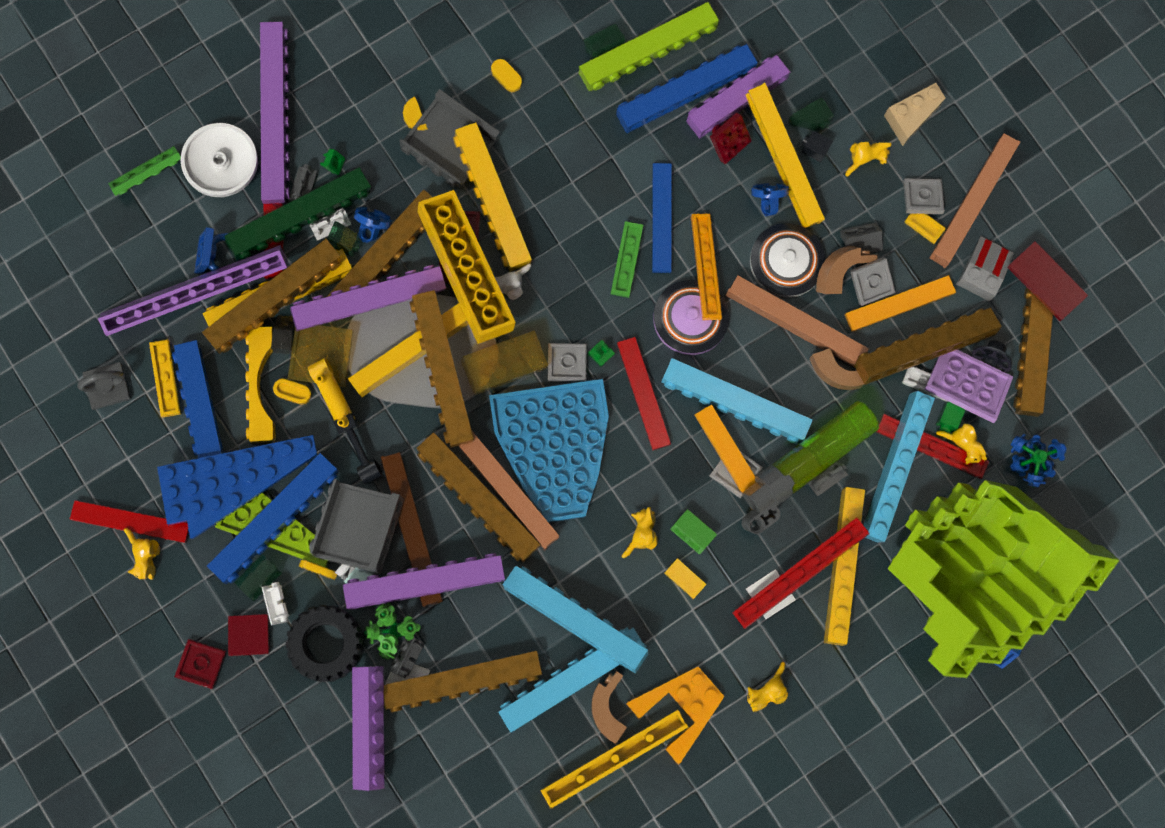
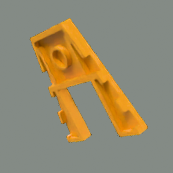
[626,667,724,765]

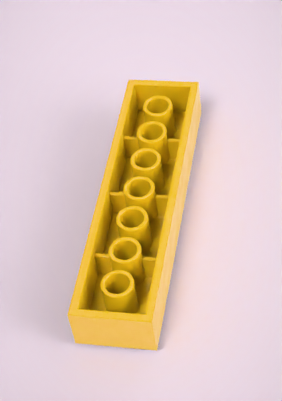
[417,190,516,344]

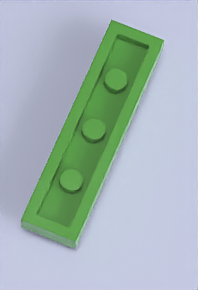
[108,146,181,196]
[611,221,643,298]

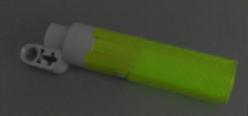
[742,401,879,534]

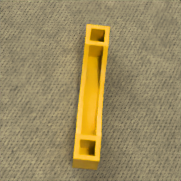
[245,327,276,444]

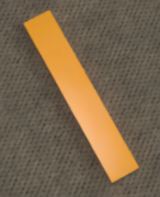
[691,213,722,320]
[845,275,956,332]
[694,404,756,493]

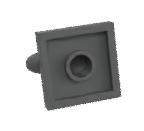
[77,362,131,410]

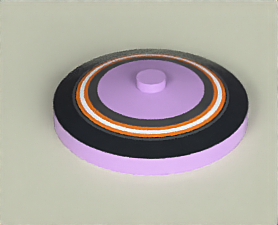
[653,280,729,355]

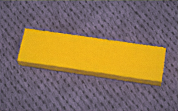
[149,339,181,418]

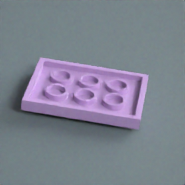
[924,350,1013,423]

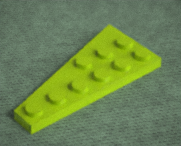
[215,493,329,567]

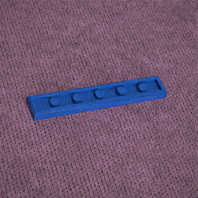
[652,163,671,273]

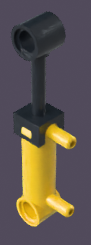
[308,358,383,484]

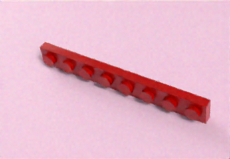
[733,517,870,629]

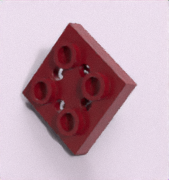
[710,113,752,164]

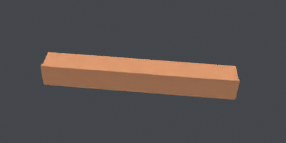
[930,133,1020,268]
[726,276,869,368]
[458,430,559,551]

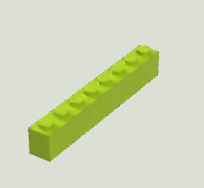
[579,2,719,92]

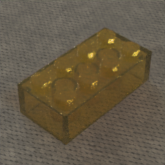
[461,330,548,395]

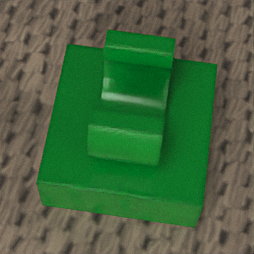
[320,149,345,175]
[588,340,615,367]

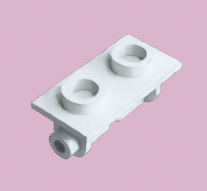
[310,208,352,241]
[262,582,289,625]

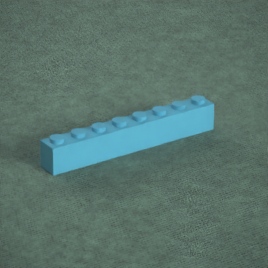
[661,358,812,444]
[864,391,935,543]
[503,566,648,674]
[498,627,642,733]

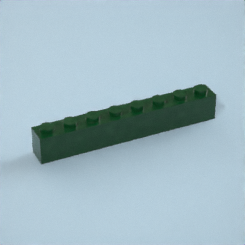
[224,167,371,261]

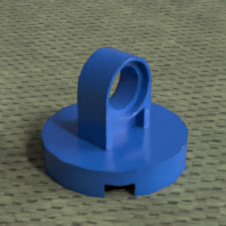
[751,183,789,216]
[354,207,392,243]

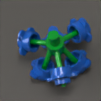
[1010,434,1067,488]

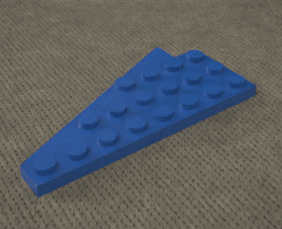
[157,435,317,539]

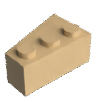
[884,83,945,146]

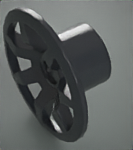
[972,340,1013,373]

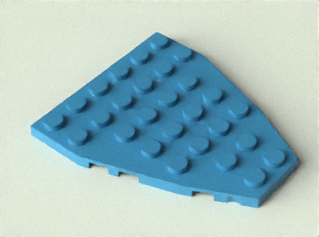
[489,379,609,523]

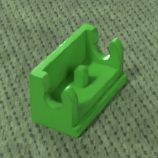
[670,509,717,555]

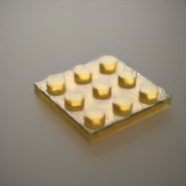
[288,325,354,387]

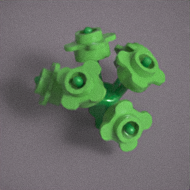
[364,603,420,660]

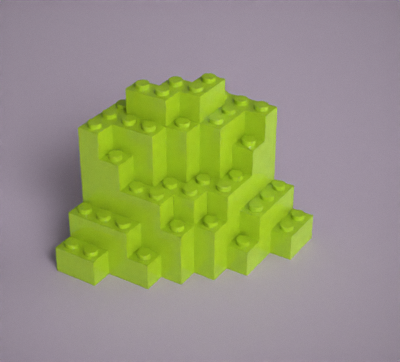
[888,480,1119,678]

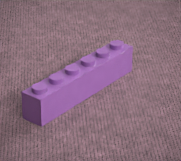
[687,55,790,139]
[352,666,384,791]

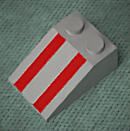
[956,236,1014,302]

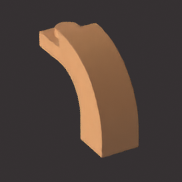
[816,246,877,294]
[809,348,864,390]
[591,671,627,744]

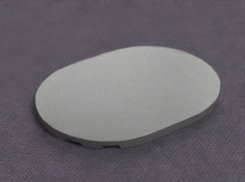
[344,295,497,408]

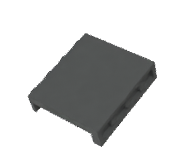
[399,89,500,189]
[309,479,404,574]

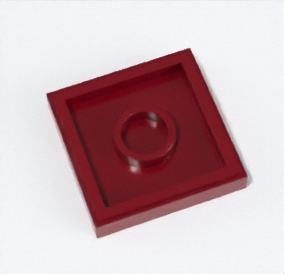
[228,614,269,656]
[174,639,227,689]

